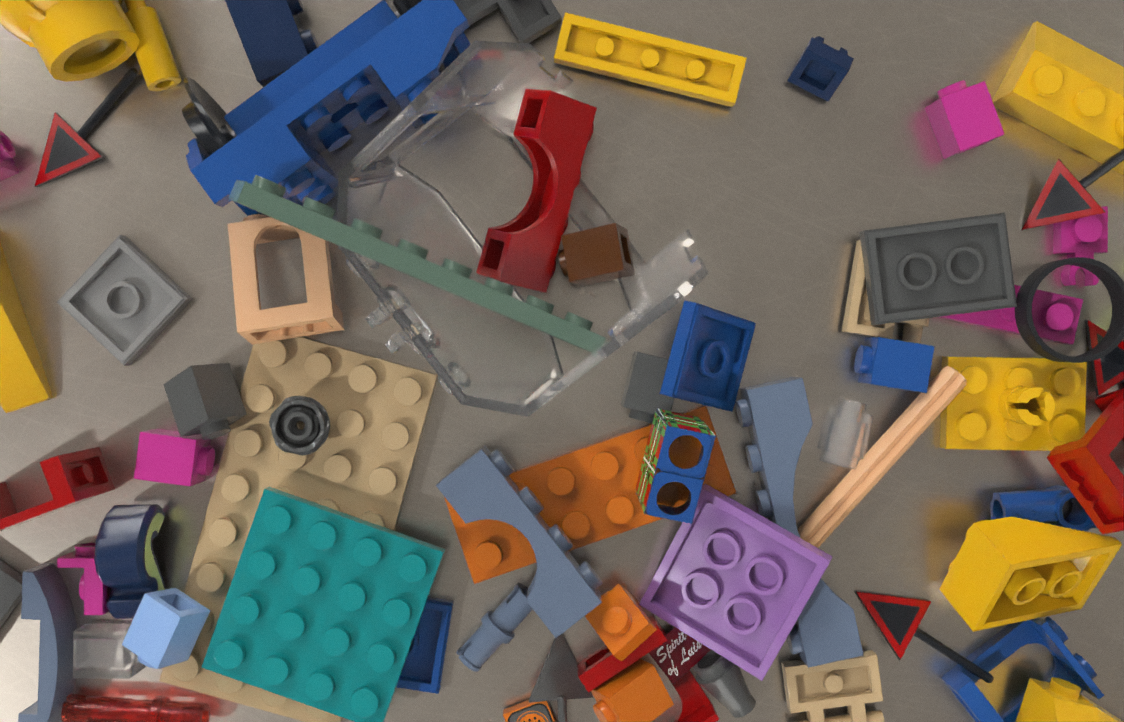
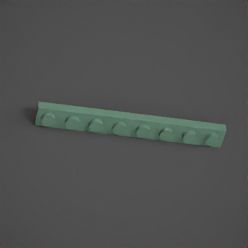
[229,175,606,355]

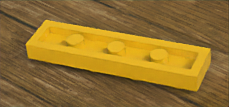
[554,12,747,107]

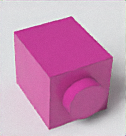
[925,80,1005,159]
[134,428,215,486]

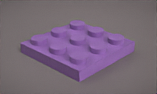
[639,484,833,681]

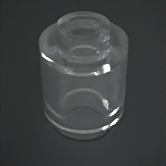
[817,398,874,469]

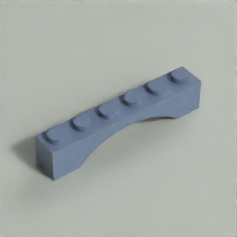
[735,377,863,668]

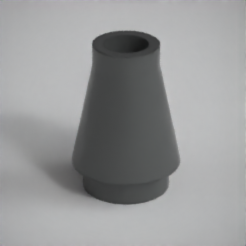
[694,650,756,718]

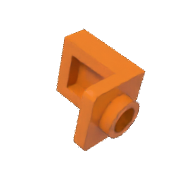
[585,583,657,661]

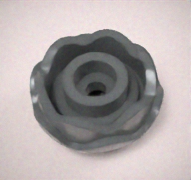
[269,396,330,456]

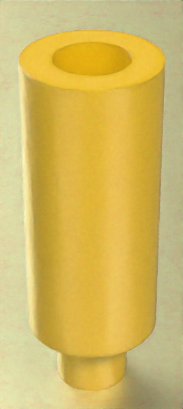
[124,0,182,91]

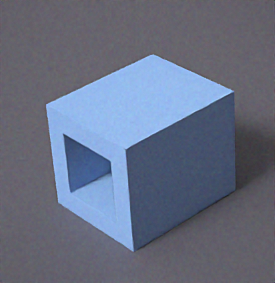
[122,588,211,669]

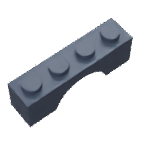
[436,445,603,638]

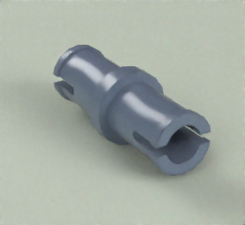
[456,583,533,672]

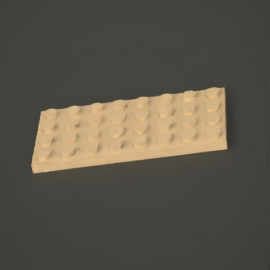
[159,337,439,722]

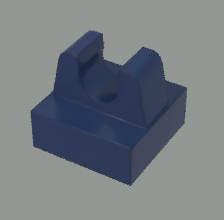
[787,36,854,101]

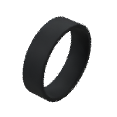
[1015,257,1124,363]

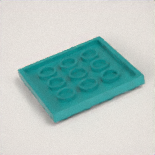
[201,486,445,722]

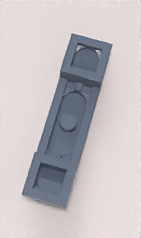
[18,563,78,722]

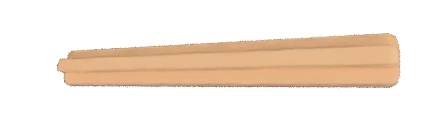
[798,366,967,548]

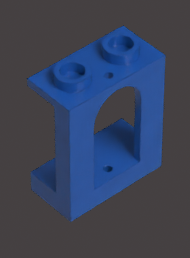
[941,617,1105,722]

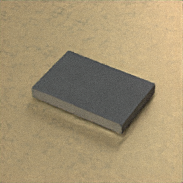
[859,213,1017,325]

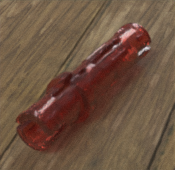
[61,693,210,722]

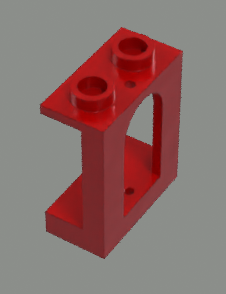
[1046,388,1124,535]
[577,614,719,722]

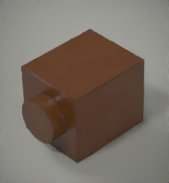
[558,223,636,287]

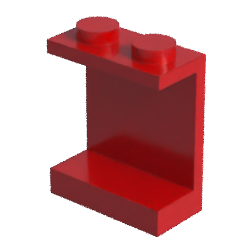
[0,447,115,531]

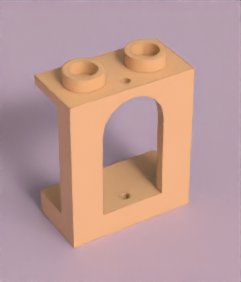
[228,214,344,345]

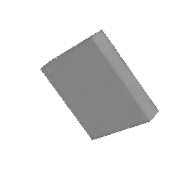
[57,235,192,366]

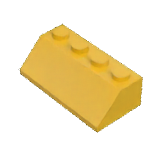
[992,21,1124,176]

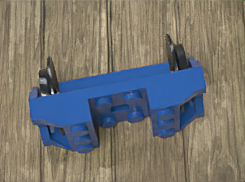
[182,0,479,216]

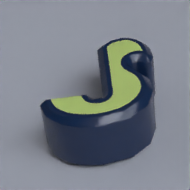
[94,504,166,619]

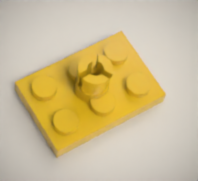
[940,356,1087,451]

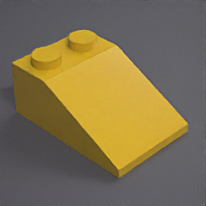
[939,516,1122,632]

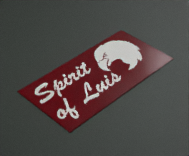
[649,627,711,685]

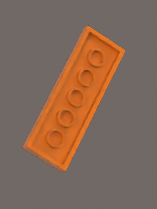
[444,405,736,584]

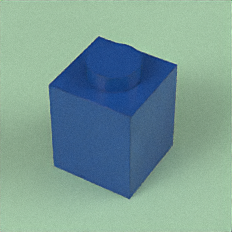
[854,337,935,393]

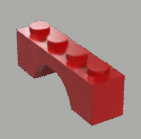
[476,89,597,293]

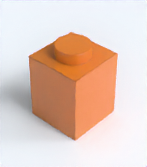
[591,659,674,722]

